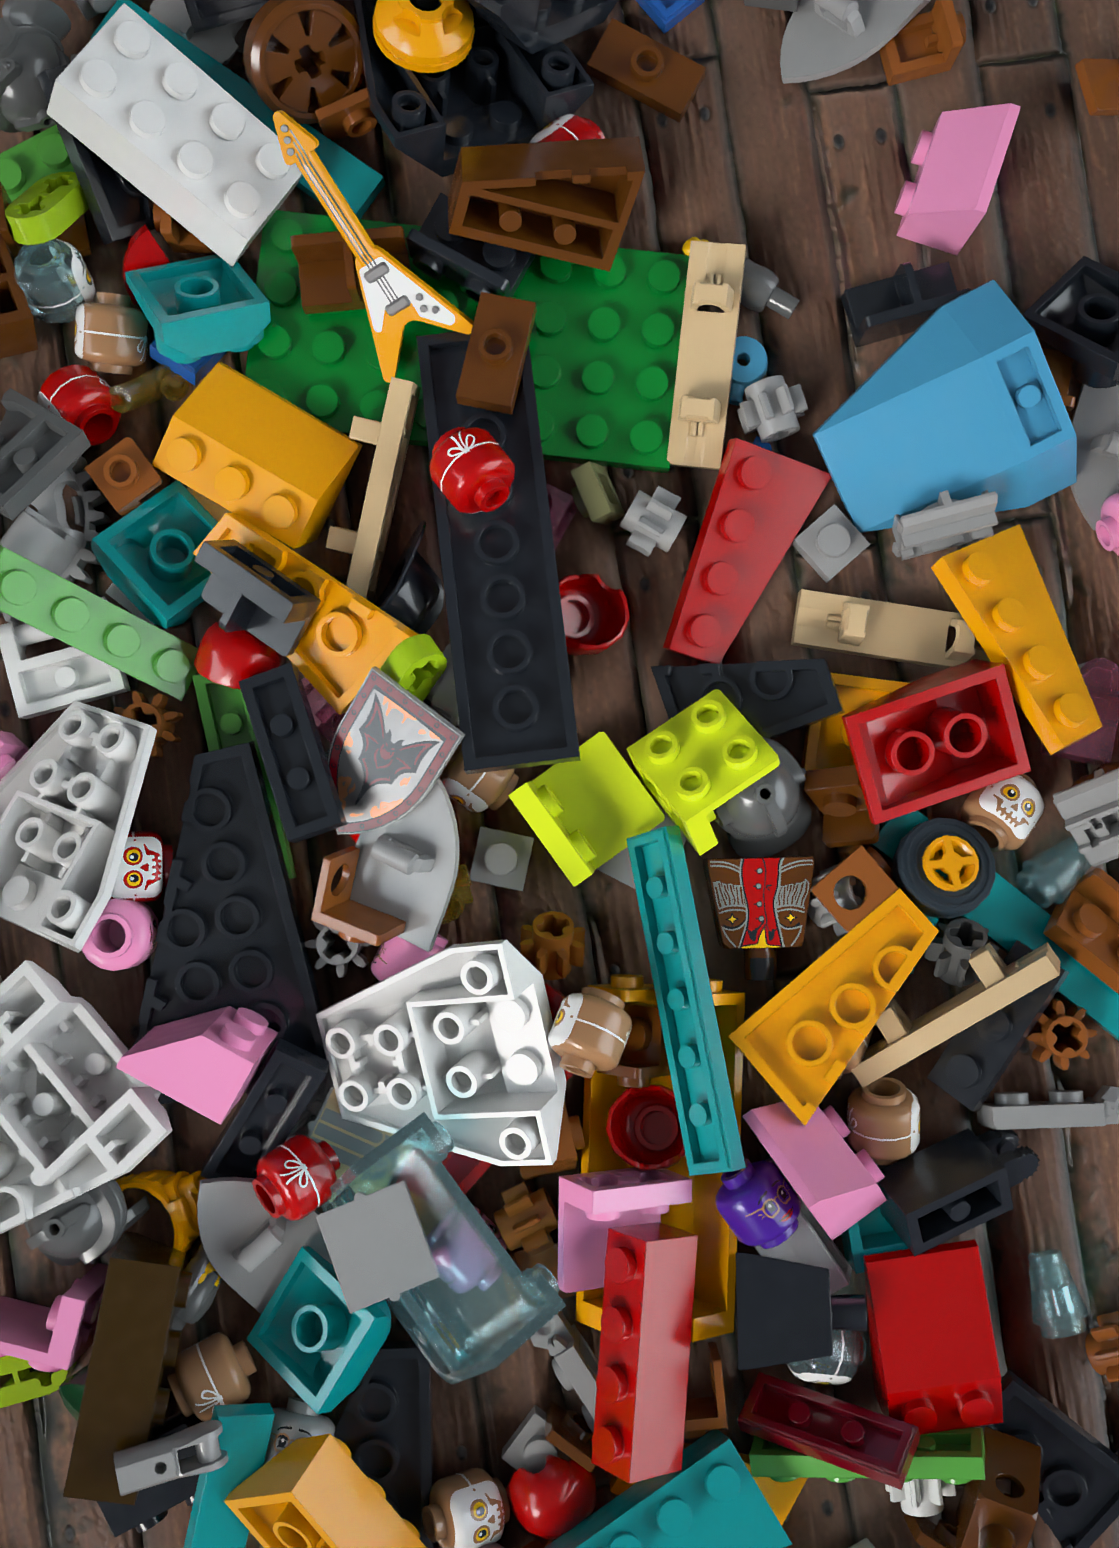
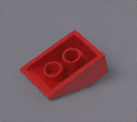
[842,659,1031,825]
[863,1239,1003,1435]

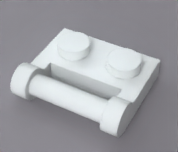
[0,597,131,719]

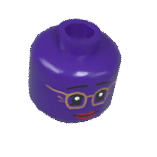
[715,1159,801,1249]

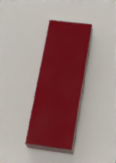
[737,1372,921,1490]

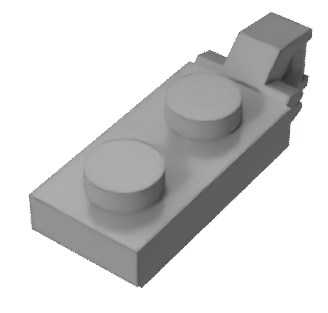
[977,1085,1119,1130]
[524,1296,599,1432]

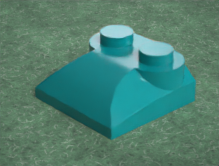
[125,254,271,364]
[91,480,218,629]
[246,1246,391,1414]

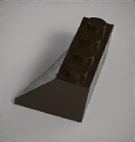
[63,1231,193,1506]

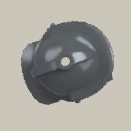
[0,0,71,133]
[713,737,811,858]
[24,1180,150,1266]

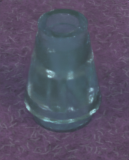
[1017,836,1091,908]
[1027,1249,1089,1338]

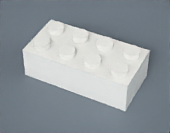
[47,3,302,267]

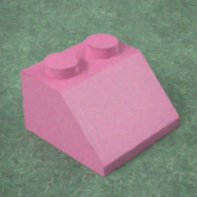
[894,103,1021,256]
[116,1006,278,1125]
[742,1102,887,1240]

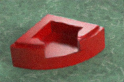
[123,225,170,305]

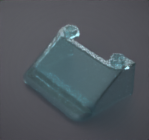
[321,1112,566,1384]

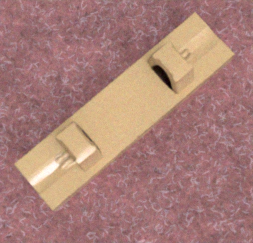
[667,241,747,470]
[326,377,421,602]
[791,589,990,669]
[851,942,1061,1088]

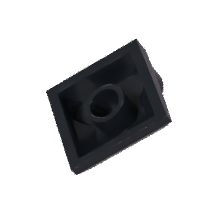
[1022,256,1119,389]

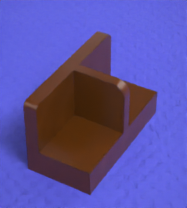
[291,226,411,314]

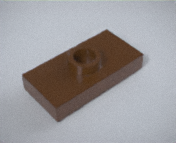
[586,18,707,123]
[456,292,537,415]

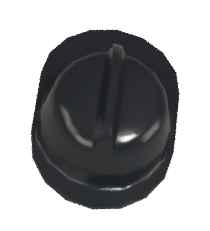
[374,520,444,634]

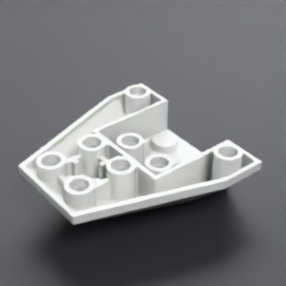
[0,701,157,953]
[316,939,567,1166]

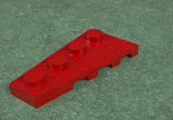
[663,438,831,664]

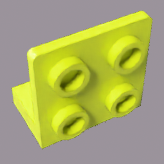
[626,689,780,856]
[508,732,665,887]

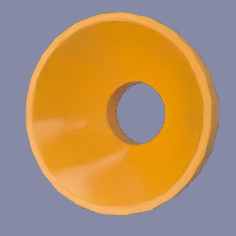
[373,0,475,73]

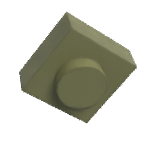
[570,461,625,525]

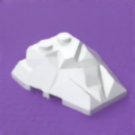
[0,960,173,1234]

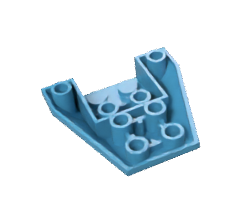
[812,280,1077,533]

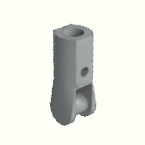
[113,1420,229,1496]

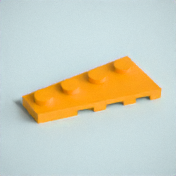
[193,513,418,714]
[931,524,1103,755]
[728,888,939,1126]

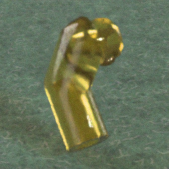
[109,364,189,413]

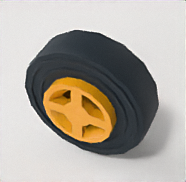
[893,818,996,919]

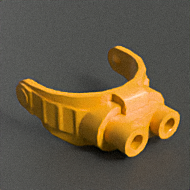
[115,1170,206,1253]

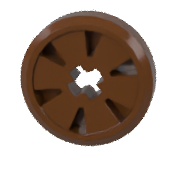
[243,0,365,124]

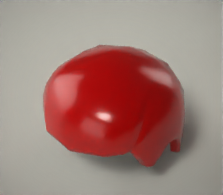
[558,574,630,656]
[194,621,286,689]
[606,1084,685,1171]
[506,1455,597,1540]

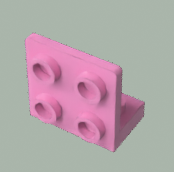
[557,1167,692,1293]
[0,1263,108,1372]

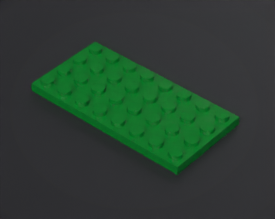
[245,210,689,473]

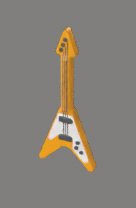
[273,110,474,383]

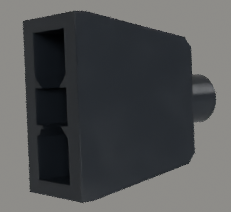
[736,1253,867,1370]

